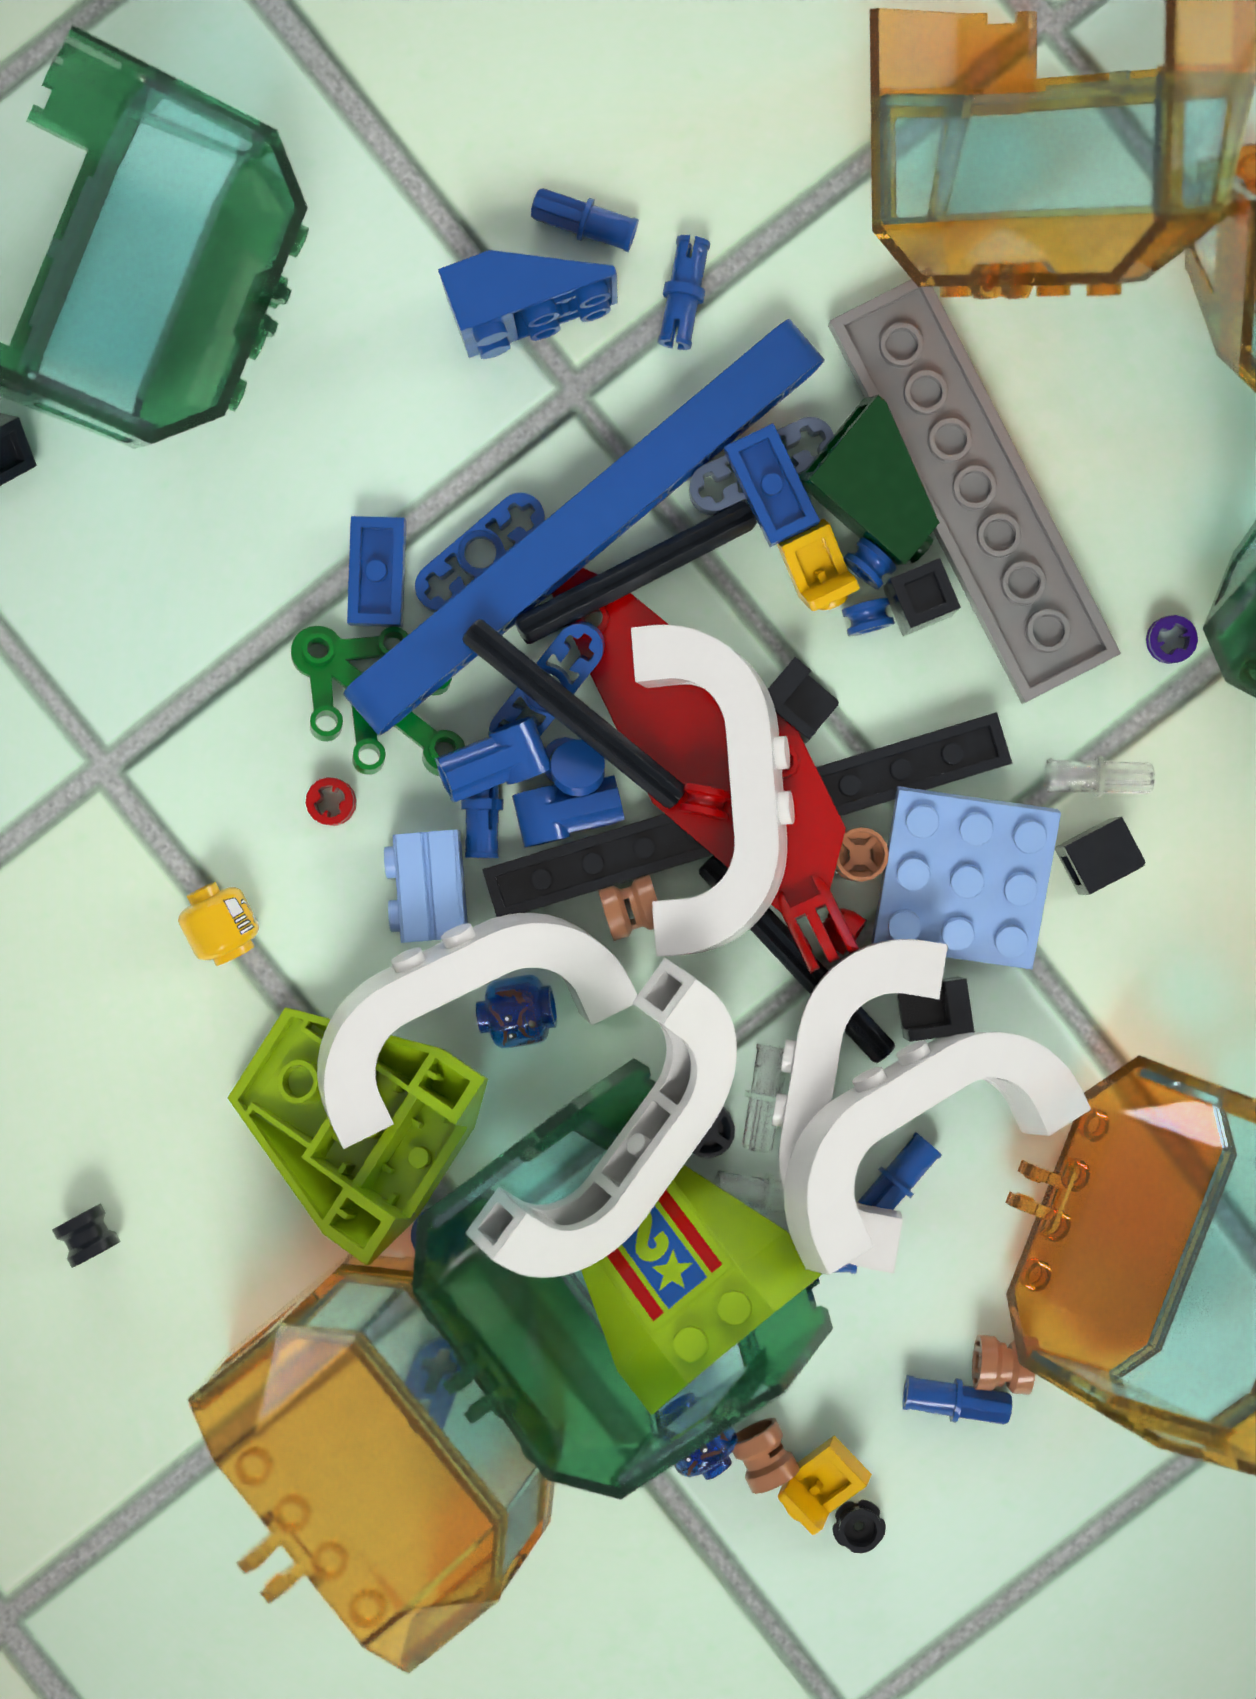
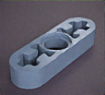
[689,417,834,515]

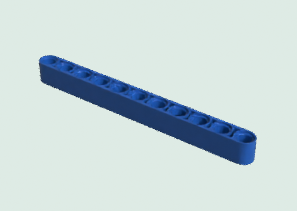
[343,319,825,736]

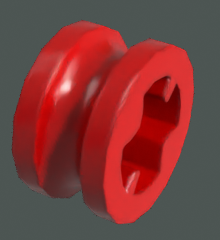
[305,777,357,826]
[679,783,731,820]

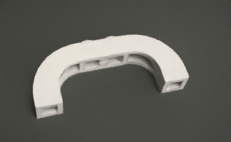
[631,625,795,957]
[317,913,637,1149]
[772,939,948,1274]
[465,958,737,1278]
[784,1032,1091,1275]

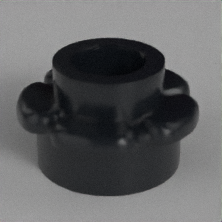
[832,1499,886,1553]

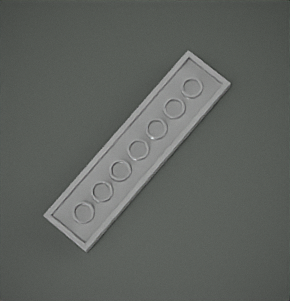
[828,272,1121,704]

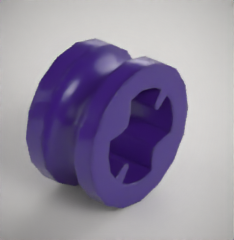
[1145,615,1198,664]

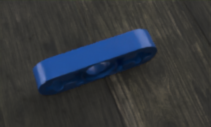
[415,493,546,613]
[489,621,605,736]

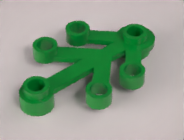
[291,626,465,776]

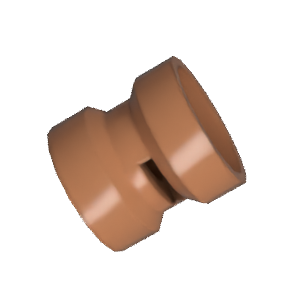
[835,827,889,882]
[598,875,658,941]
[972,1335,1036,1395]
[728,1418,800,1494]

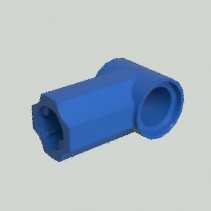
[435,716,551,803]
[512,775,625,848]

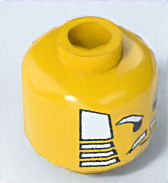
[178,882,259,966]

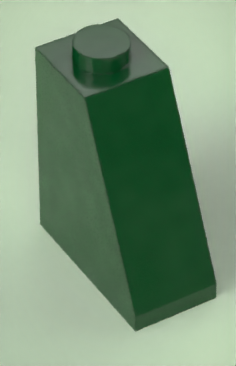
[799,395,940,565]

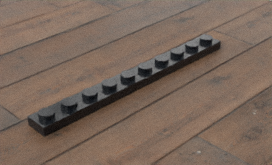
[482,712,1013,917]

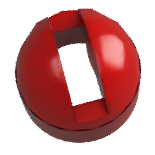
[822,908,867,956]

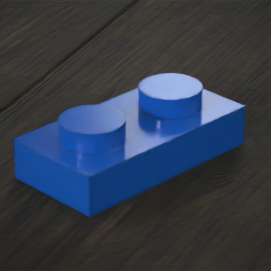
[723,423,820,547]
[347,516,407,627]

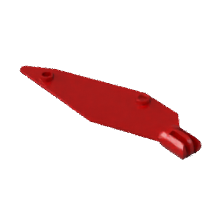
[552,568,859,973]

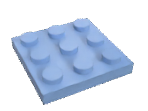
[871,786,1061,970]

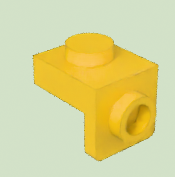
[777,518,860,611]
[778,1435,872,1535]

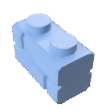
[384,830,468,943]

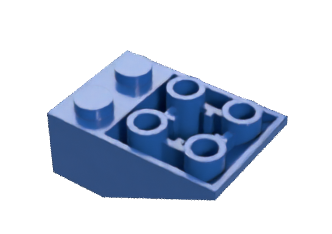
[438,250,618,359]

